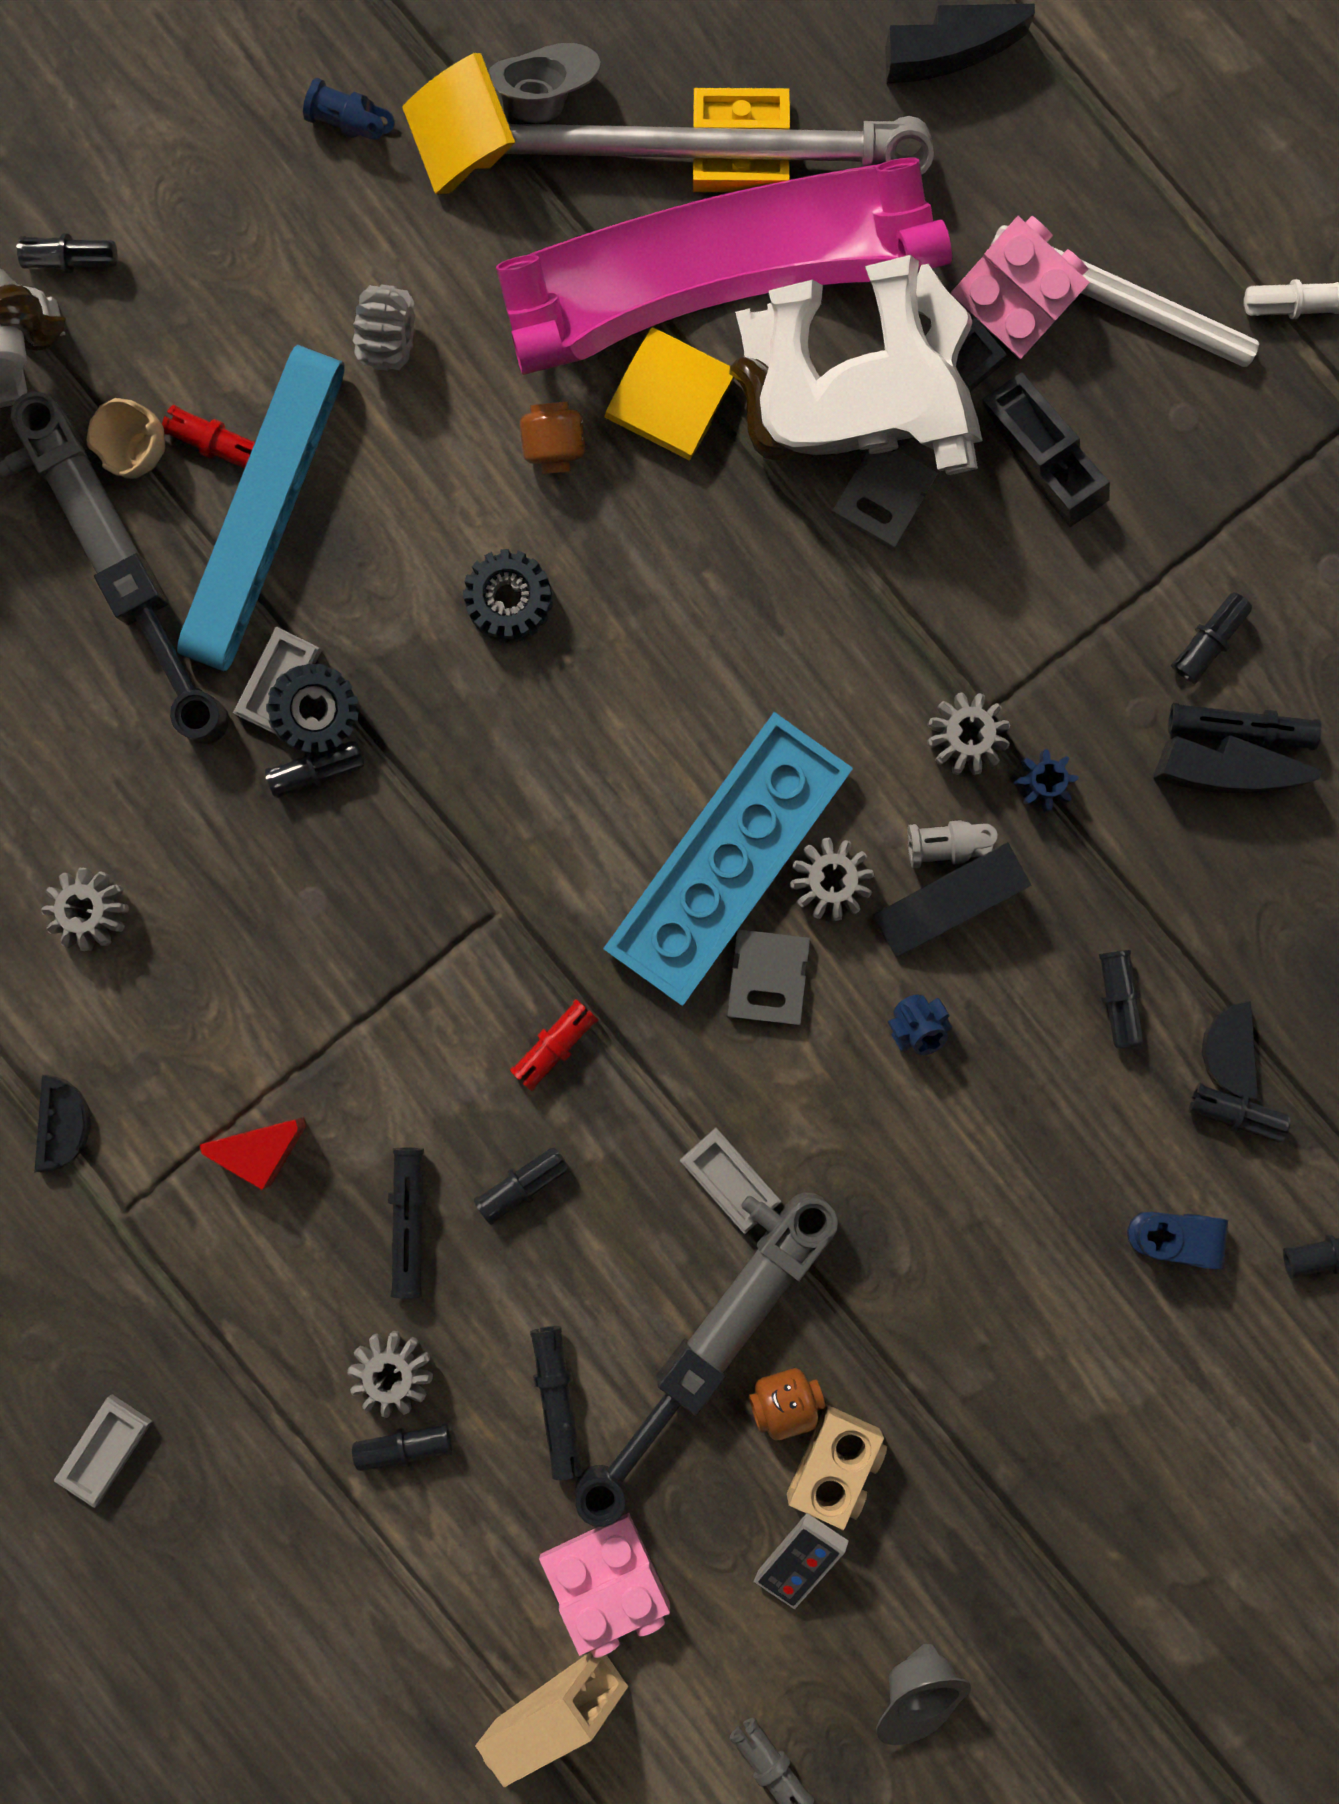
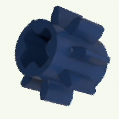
[1014,749,1079,812]
[888,995,953,1055]

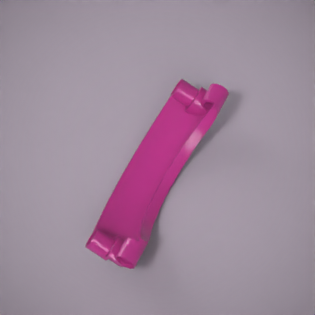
[496,158,952,375]

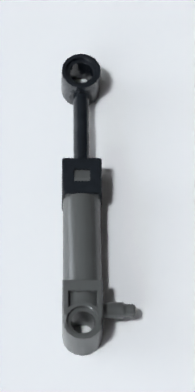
[0,391,229,744]
[575,1192,838,1527]

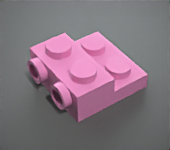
[950,216,1090,359]
[539,1513,670,1658]

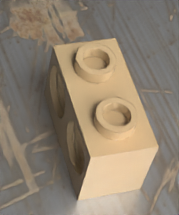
[786,1404,887,1530]

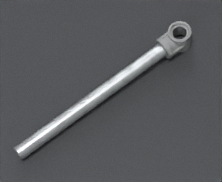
[505,116,934,175]

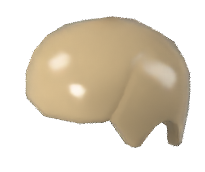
[86,398,165,479]

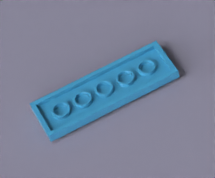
[603,712,853,1006]

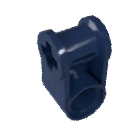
[1127,1212,1229,1269]

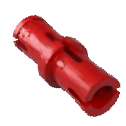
[162,405,255,469]
[510,999,599,1091]

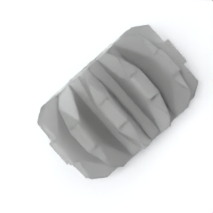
[352,284,416,371]
[927,693,1010,775]
[790,838,874,921]
[41,868,129,951]
[348,1331,433,1418]

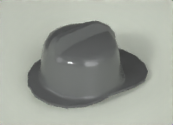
[488,43,601,124]
[876,1644,971,1745]

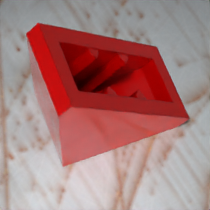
[200,1117,306,1190]

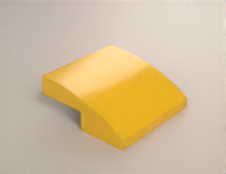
[402,53,515,194]
[693,88,790,192]
[605,327,734,461]

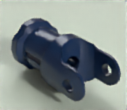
[303,78,395,140]

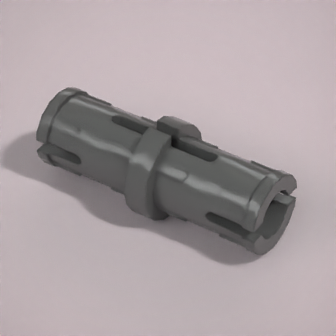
[729,1718,814,1804]

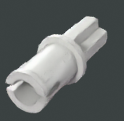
[1244,279,1339,319]

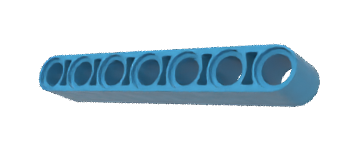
[177,345,345,671]

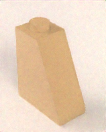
[475,1651,628,1787]

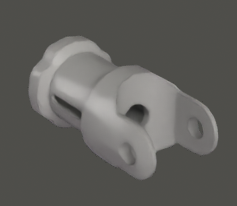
[907,820,998,868]

